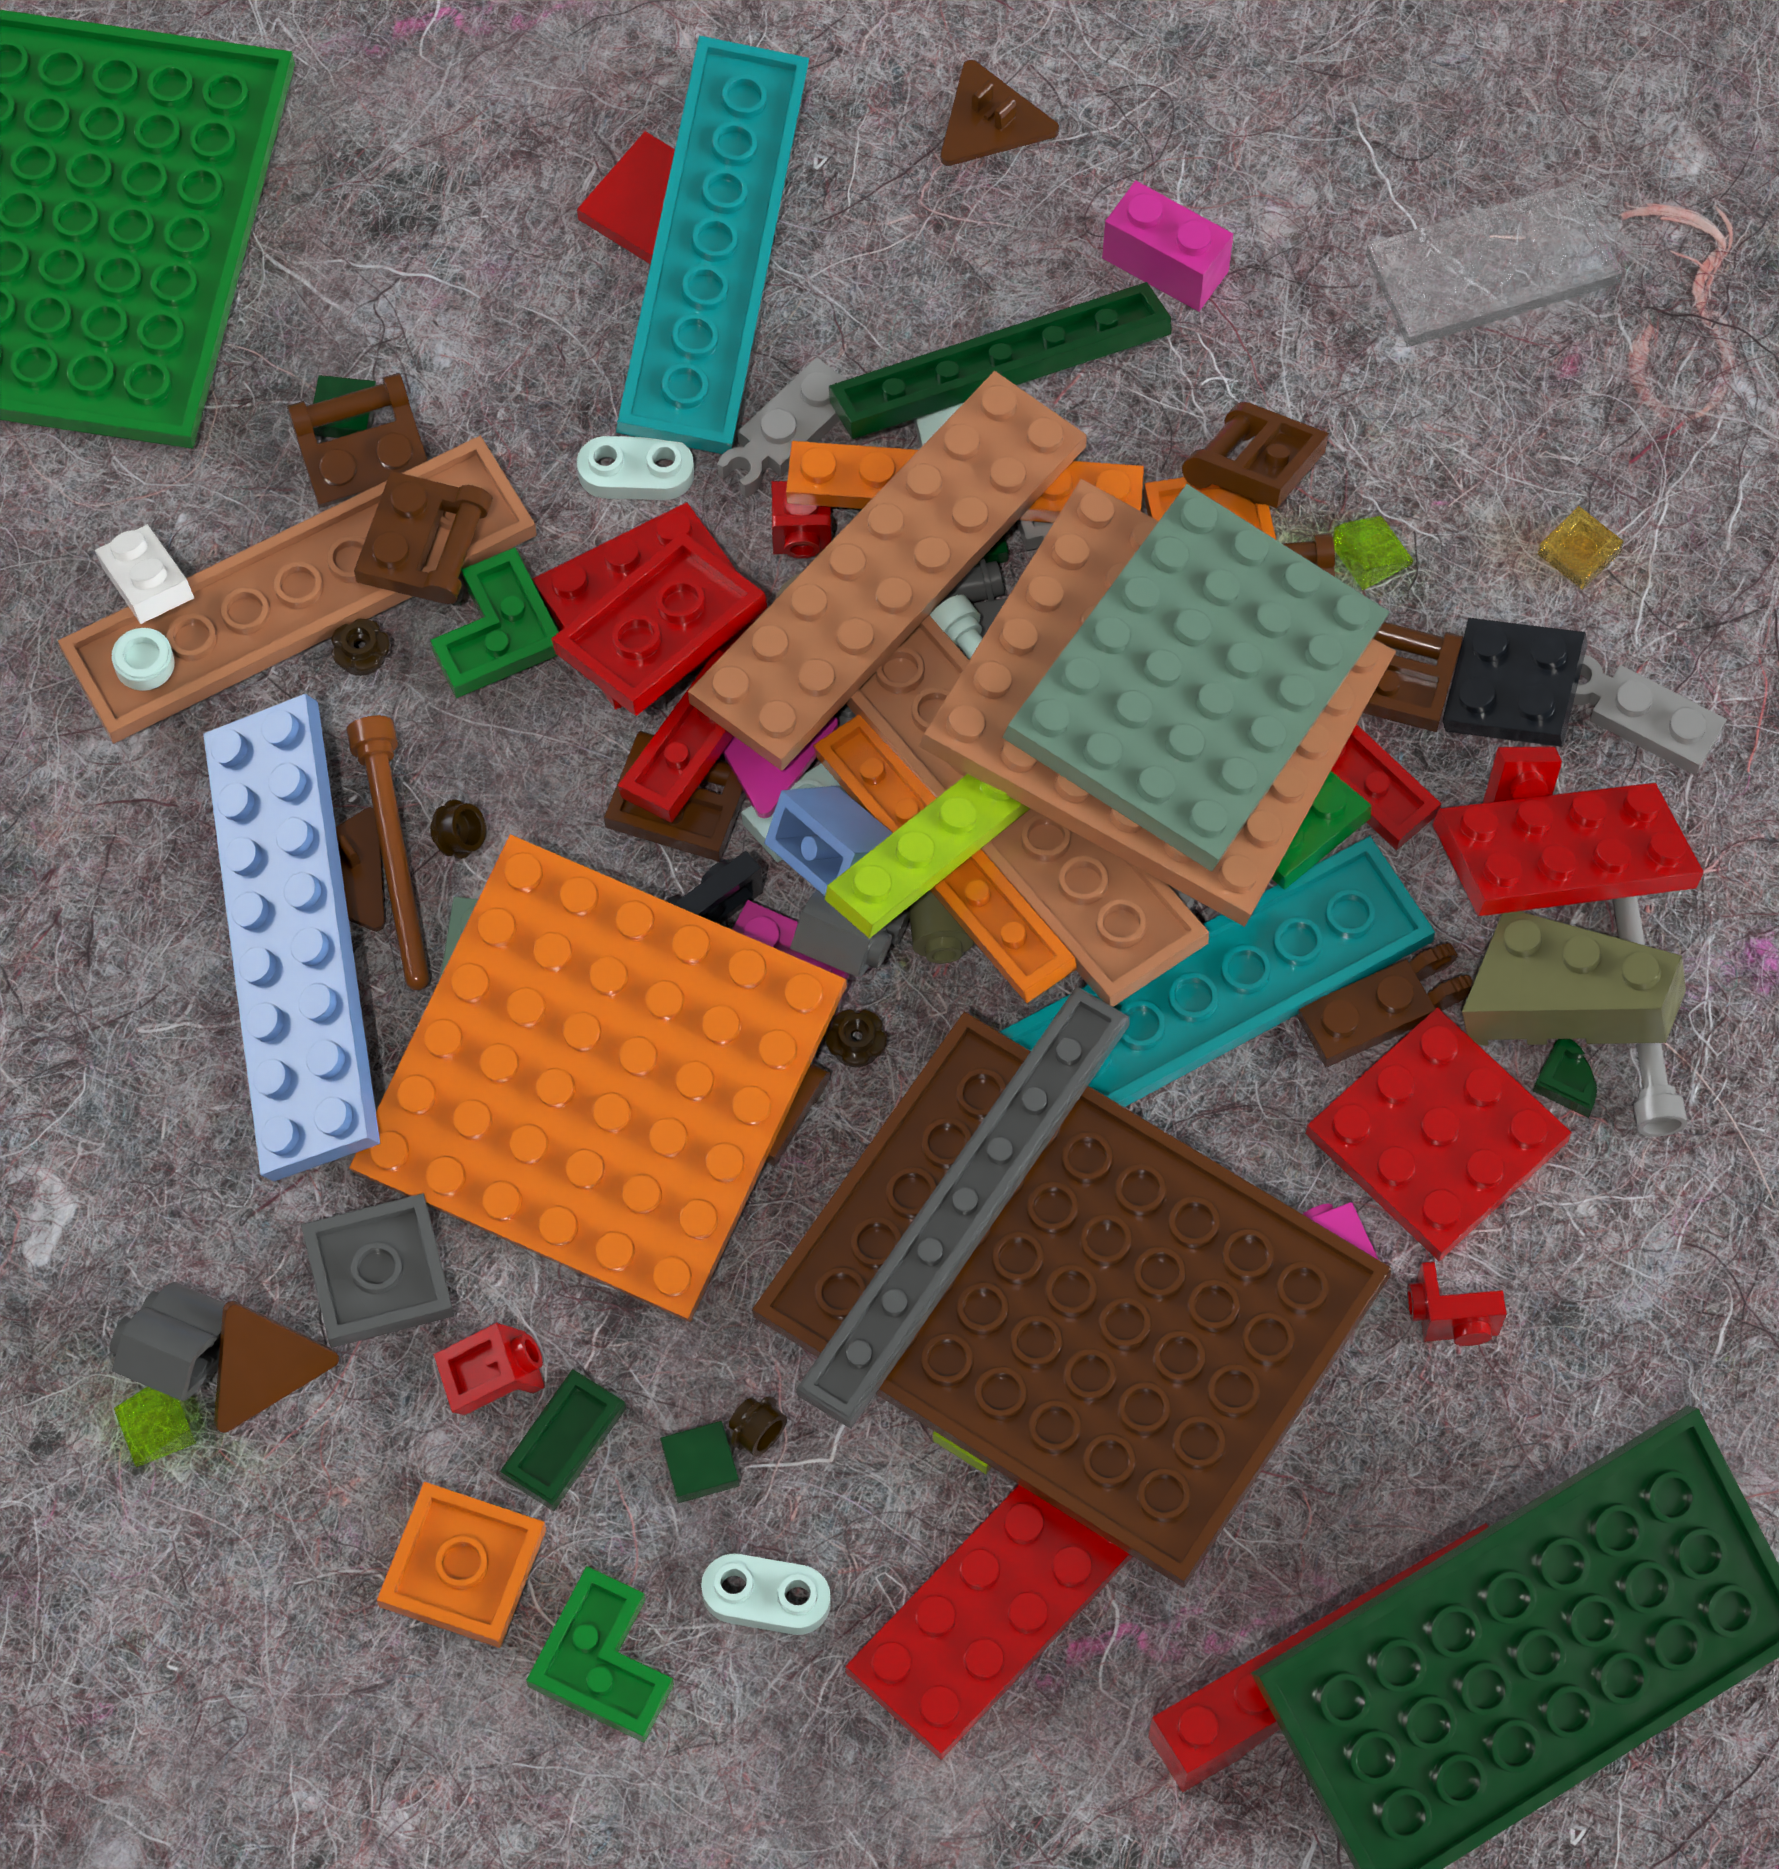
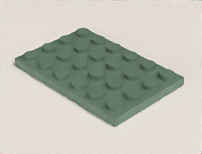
[1002,484,1390,872]

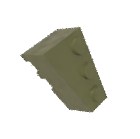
[1462,911,1686,1046]

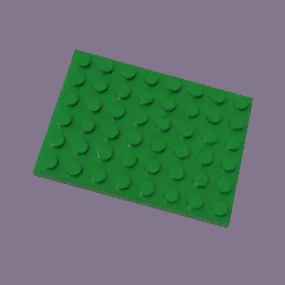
[0,10,295,449]

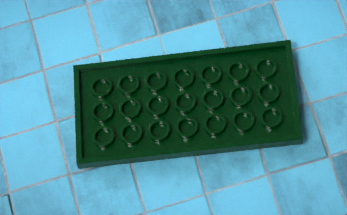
[1251,1406,1779,1869]

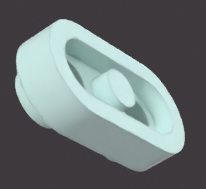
[577,436,694,500]
[701,1554,830,1635]

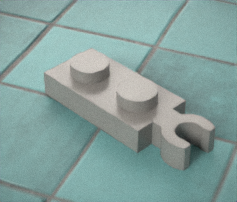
[718,357,846,497]
[1573,655,1727,776]

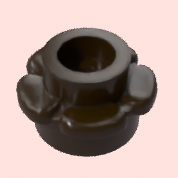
[331,619,390,676]
[430,799,486,859]
[826,1009,887,1067]
[729,1396,787,1457]

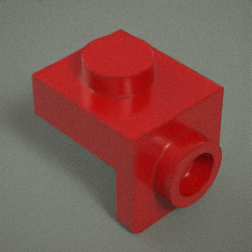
[1407,1262,1507,1346]

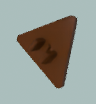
[940,60,1059,166]
[336,807,385,932]
[214,1301,339,1433]

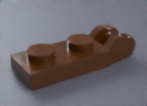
[1297,943,1474,1067]

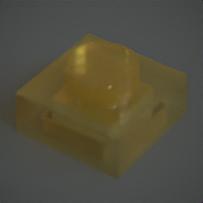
[1538,506,1624,590]

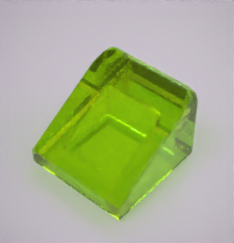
[1333,516,1413,590]
[114,1386,196,1467]

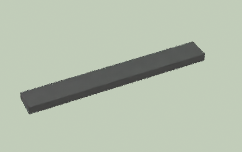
[796,986,1129,1429]

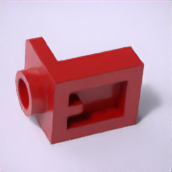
[771,481,831,558]
[1483,747,1562,803]
[433,1322,545,1415]

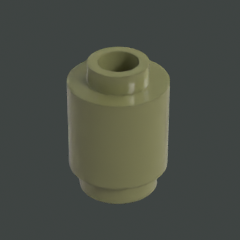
[909,890,974,964]

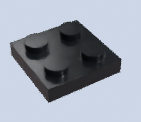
[1443,618,1588,747]

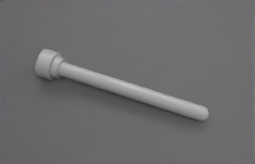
[1613,896,1687,1137]

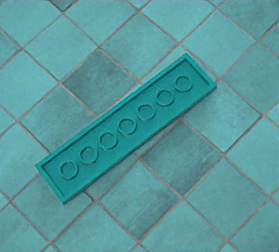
[616,35,809,454]
[1000,836,1435,1107]

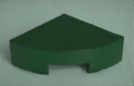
[1533,1039,1597,1118]

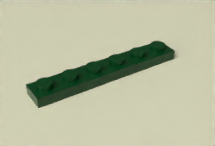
[829,282,1171,439]

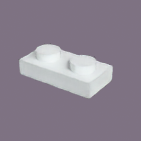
[95,524,194,624]

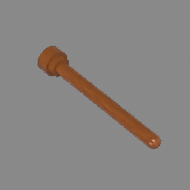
[346,715,430,991]

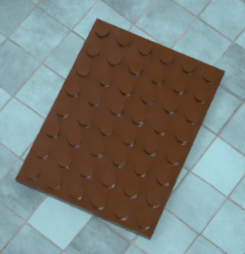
[752,1011,1392,1588]

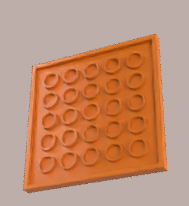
[349,834,847,1323]

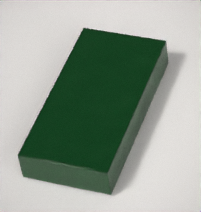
[500,1369,626,1511]

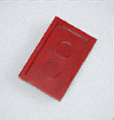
[551,532,768,716]

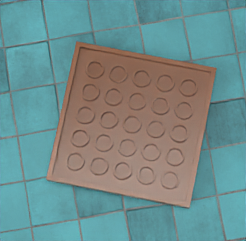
[919,479,1396,927]

